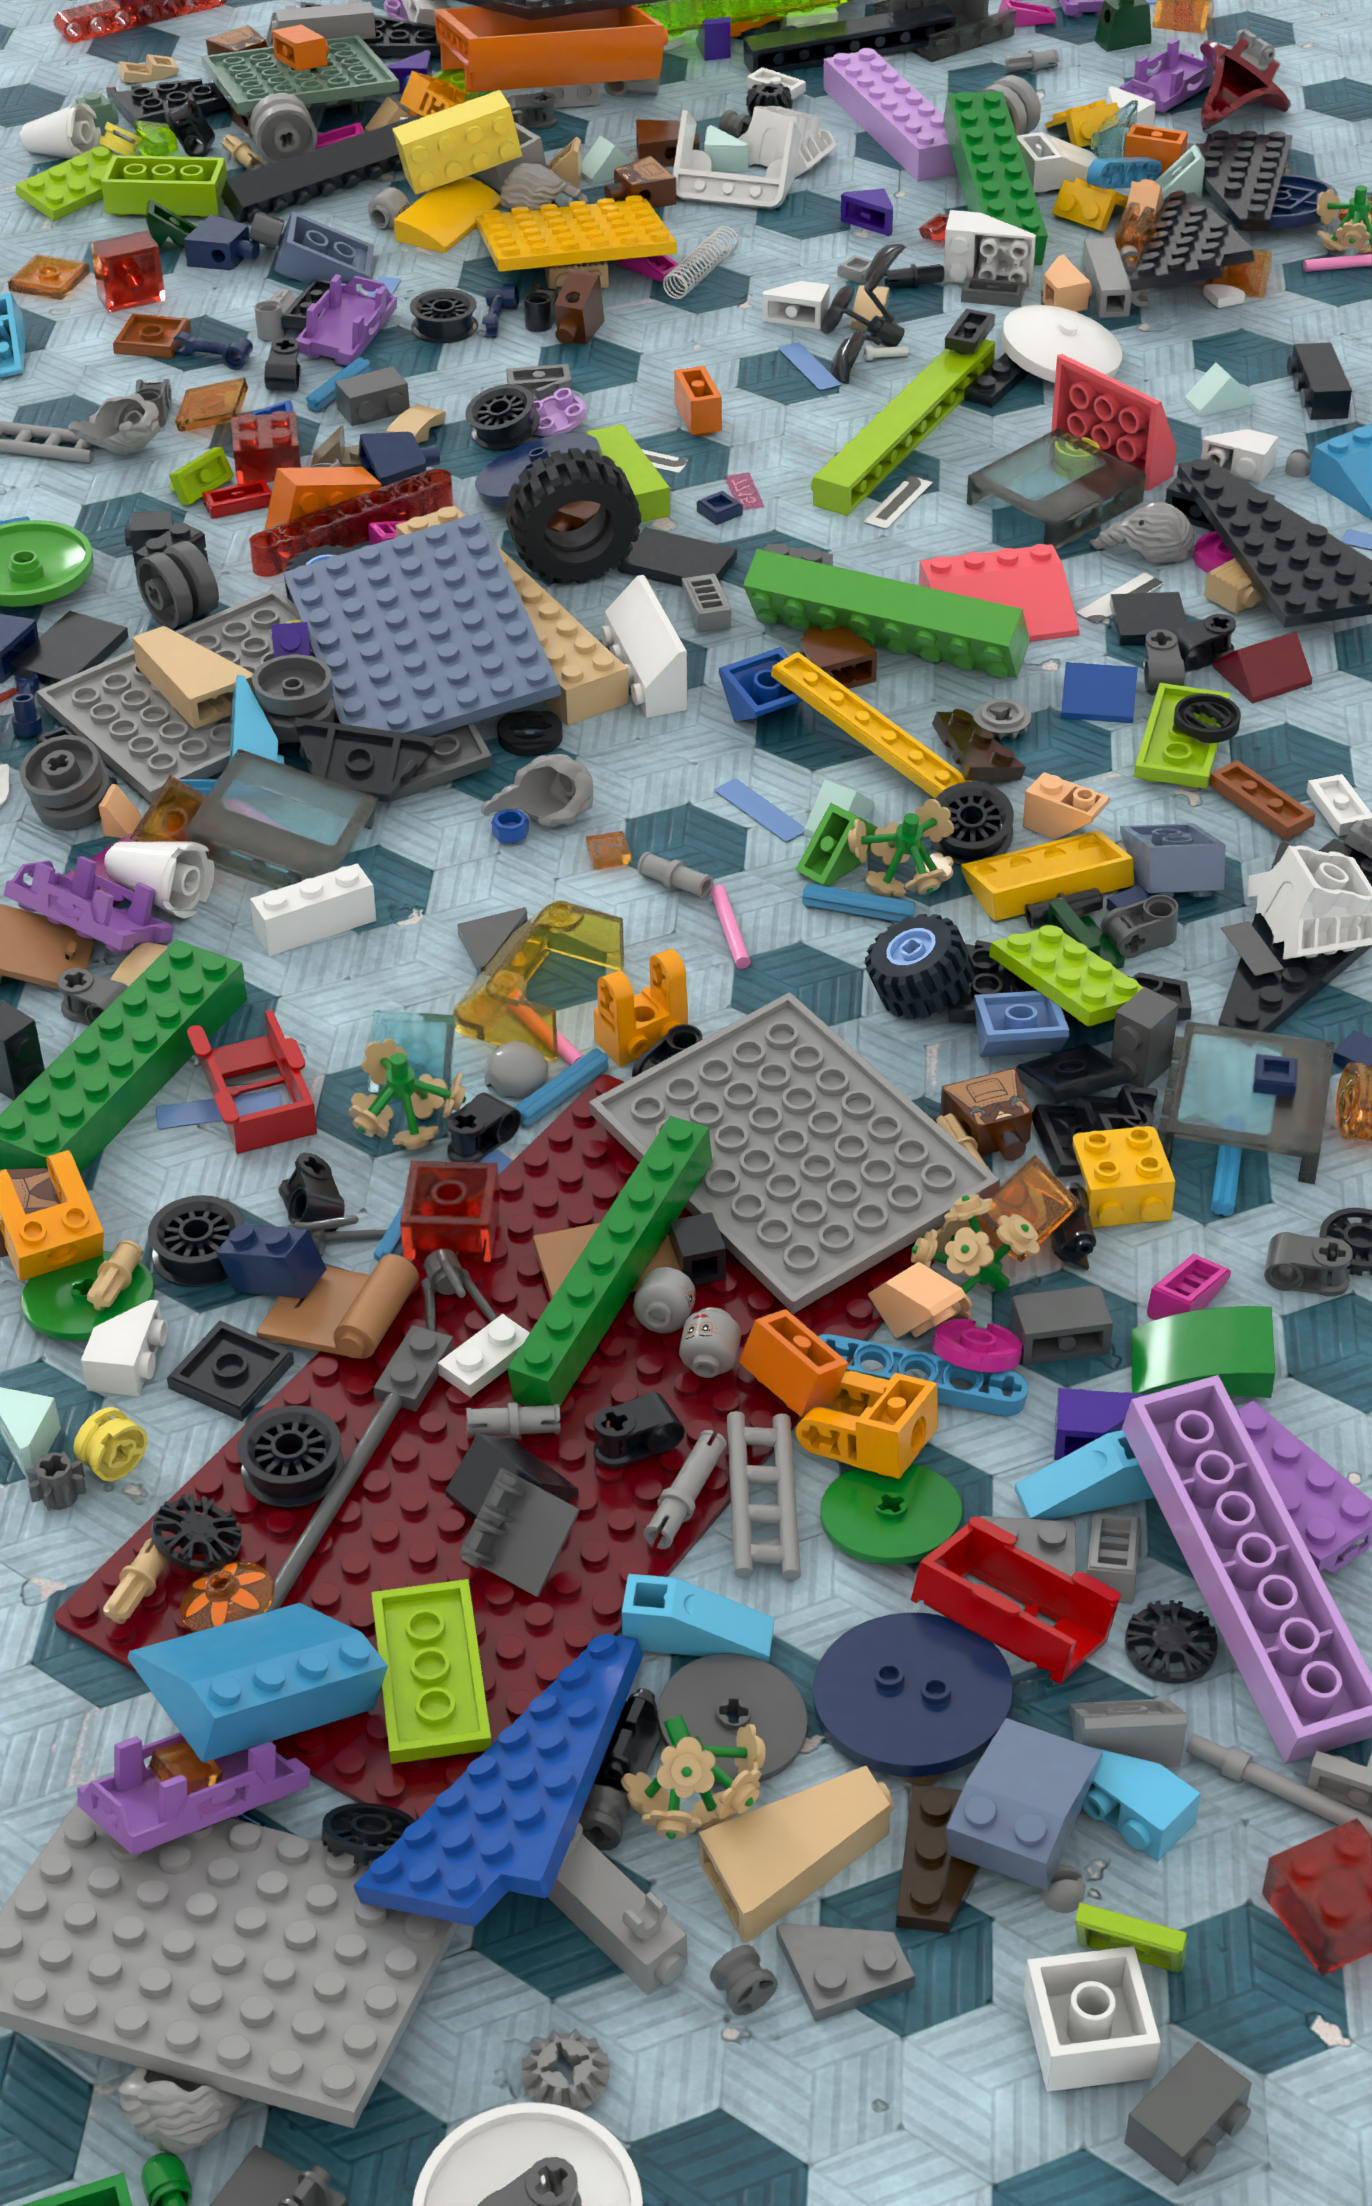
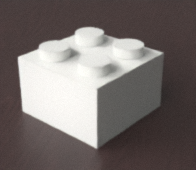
[1023,1946,1161,2092]

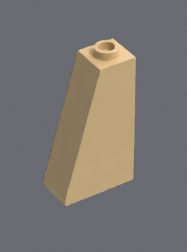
[132,626,254,729]
[698,1765,894,1944]

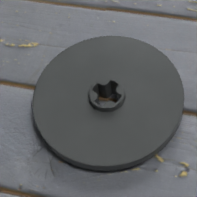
[657,1654,808,1783]

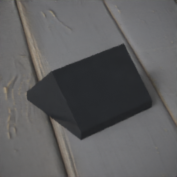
[445,1434,579,1519]

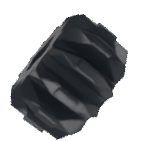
[746,82,793,118]

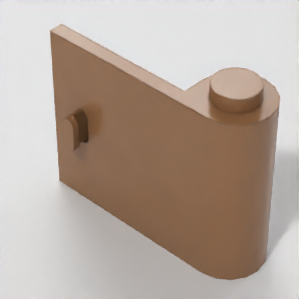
[0,904,95,989]
[256,1254,419,1359]

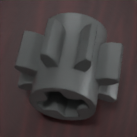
[27,1452,86,1511]

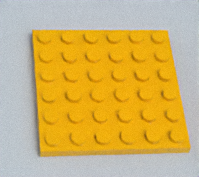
[476,195,677,272]

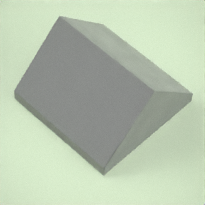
[1069,1698,1187,1768]

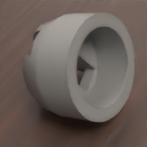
[1285,449,1312,477]
[1042,1865,1085,1913]

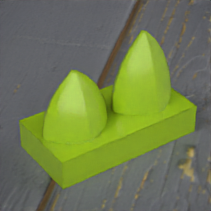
[169,447,235,505]

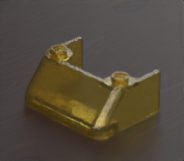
[453,901,624,1063]

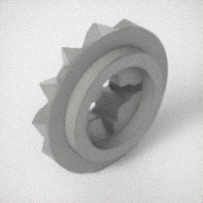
[973,699,1031,740]
[522,2028,610,2111]

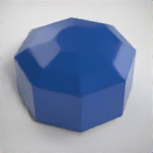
[491,809,529,844]

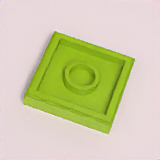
[1075,1902,1187,1973]

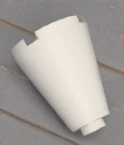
[20,103,101,159]
[104,842,215,919]

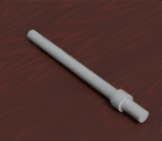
[1186,1733,1372,1840]

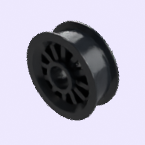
[410,289,478,344]
[465,384,540,450]
[931,782,1014,865]
[148,1195,244,1287]
[238,1405,344,1508]

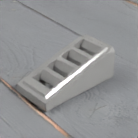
[681,574,732,632]
[1087,1513,1141,1603]

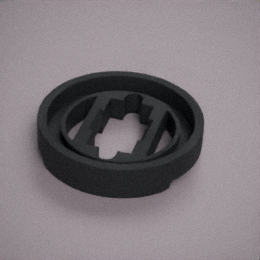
[1174,693,1241,743]
[497,710,563,757]

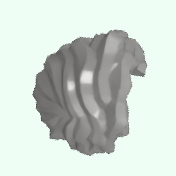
[500,163,589,211]
[68,393,161,456]
[1090,502,1195,563]
[481,754,593,827]
[118,2066,247,2155]

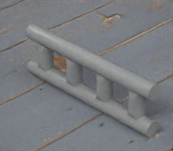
[0,421,97,463]
[727,1411,801,1580]

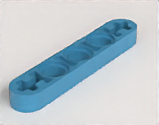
[1087,157,1162,189]
[818,1334,1029,1416]

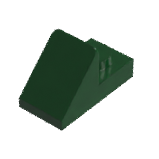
[145,199,196,253]

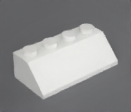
[600,575,687,718]

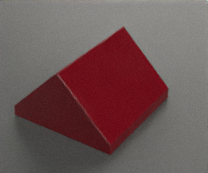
[1213,631,1312,704]

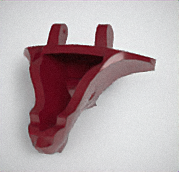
[1200,38,1291,130]

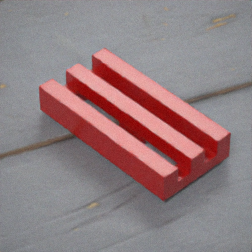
[202,479,272,519]

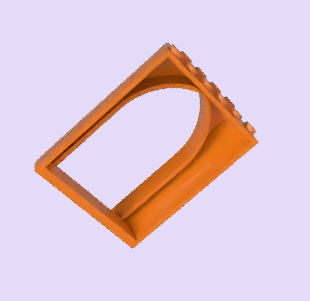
[434,5,668,93]

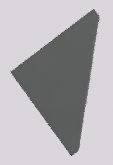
[457,907,528,978]

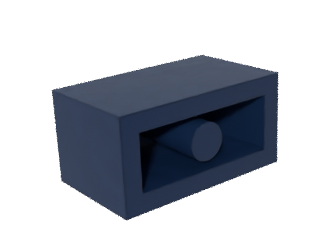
[216,1224,327,1298]

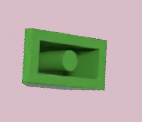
[795,803,878,887]

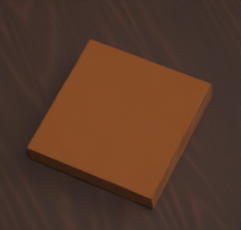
[113,314,191,359]

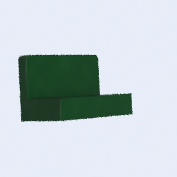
[1047,899,1125,969]

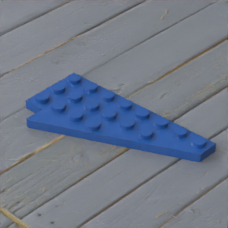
[353,1634,644,1926]

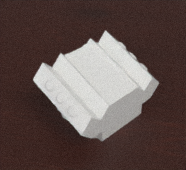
[738,106,837,178]
[1247,845,1372,960]

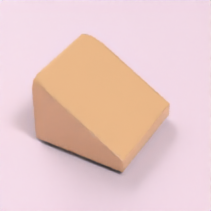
[99,784,141,838]

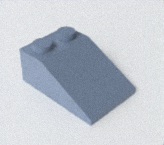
[274,211,374,282]
[1120,823,1226,897]
[946,1718,1103,1891]

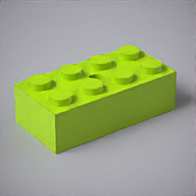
[101,155,228,219]

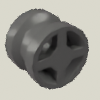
[719,110,752,139]
[579,1785,630,1850]
[710,1945,778,2016]

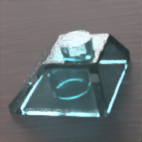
[1091,100,1138,158]
[368,1010,456,1093]

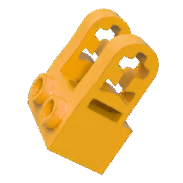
[400,71,467,118]
[593,948,688,1067]
[0,1150,104,1282]
[796,1371,938,1479]

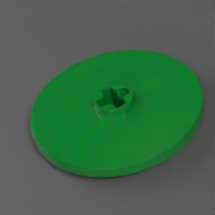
[21,1251,155,1341]
[820,1463,962,1565]

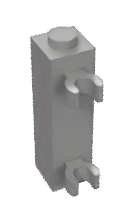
[272,0,376,39]
[1082,237,1150,318]
[548,1822,687,1995]

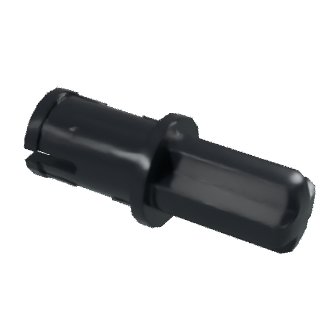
[884,264,945,289]
[1025,888,1103,929]

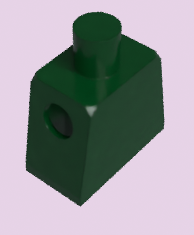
[1094,0,1152,52]

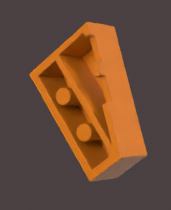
[265,467,382,547]

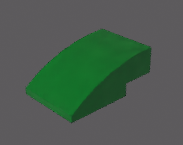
[1131,1306,1275,1398]

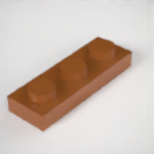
[1209,760,1315,840]

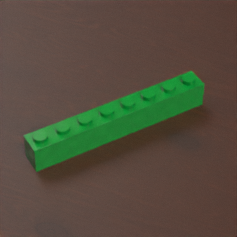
[507,1116,713,1407]

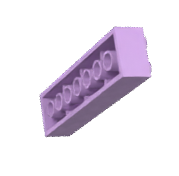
[823,48,957,181]
[1122,1375,1372,1764]

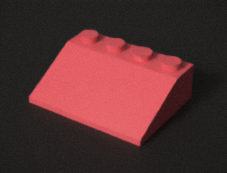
[1051,354,1177,490]
[919,544,1079,642]

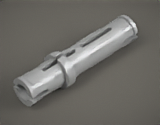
[643,1430,727,1549]

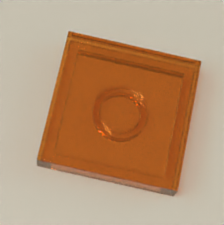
[8,254,90,300]
[175,378,248,432]

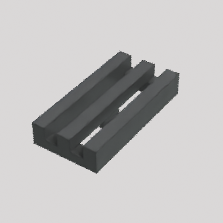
[961,278,1025,307]

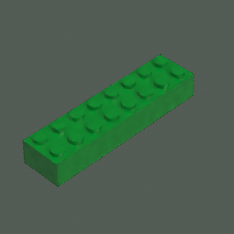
[943,91,1048,265]
[0,939,247,1173]

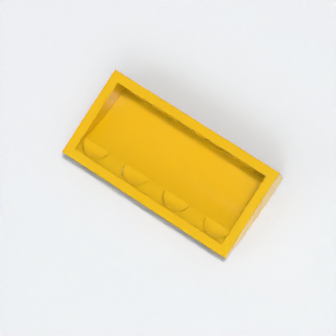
[394,176,502,253]
[961,830,1134,921]

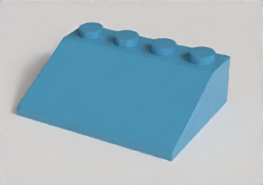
[1309,423,1372,520]
[127,1603,388,1763]

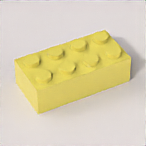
[392,90,522,195]

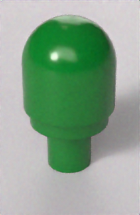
[141,2152,192,2206]

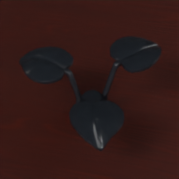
[820,244,907,384]

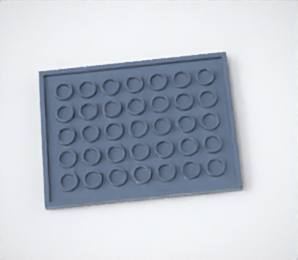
[283,512,562,737]

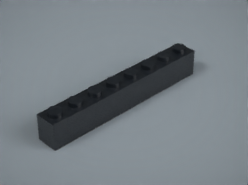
[743,3,956,74]
[221,115,421,223]

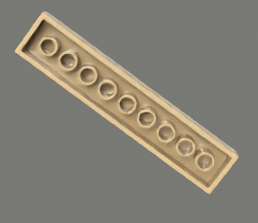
[395,505,629,726]

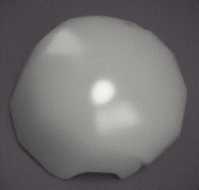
[485,1040,548,1098]

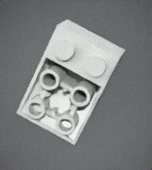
[1017,132,1097,194]
[943,210,1036,290]

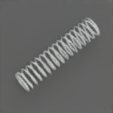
[663,226,739,299]

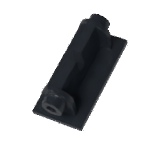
[1041,1182,1097,1271]
[593,1688,661,1793]

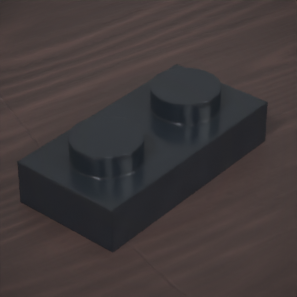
[945,308,995,354]

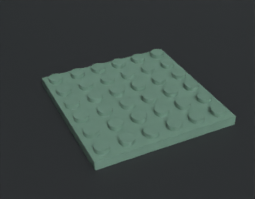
[202,35,400,117]

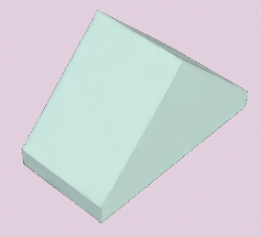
[704,125,748,172]
[582,135,634,185]
[1155,144,1205,200]
[1184,362,1256,417]
[804,779,875,837]
[0,1387,61,1480]

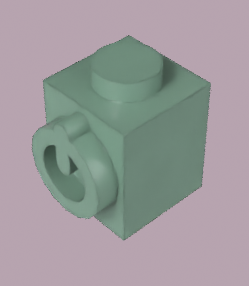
[75,92,119,136]

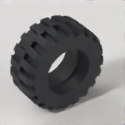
[505,448,641,584]

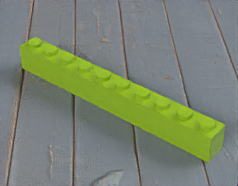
[811,339,995,516]

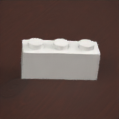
[250,863,377,957]

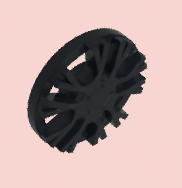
[1319,1208,1372,1276]
[151,1494,242,1573]
[1125,1600,1218,1683]
[322,1803,416,1866]

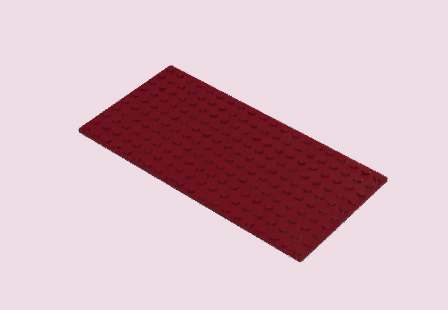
[54,1074,938,1821]

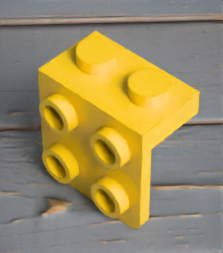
[1045,99,1125,147]
[1052,177,1129,232]
[1072,1126,1176,1228]

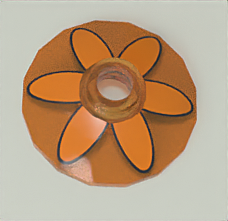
[180,1561,275,1633]

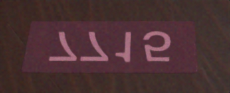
[724,472,764,509]

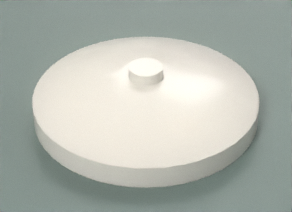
[1000,305,1122,383]
[412,2103,643,2206]

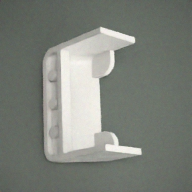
[673,110,801,209]

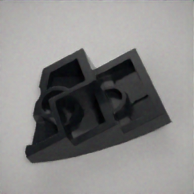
[1032,1086,1158,1176]

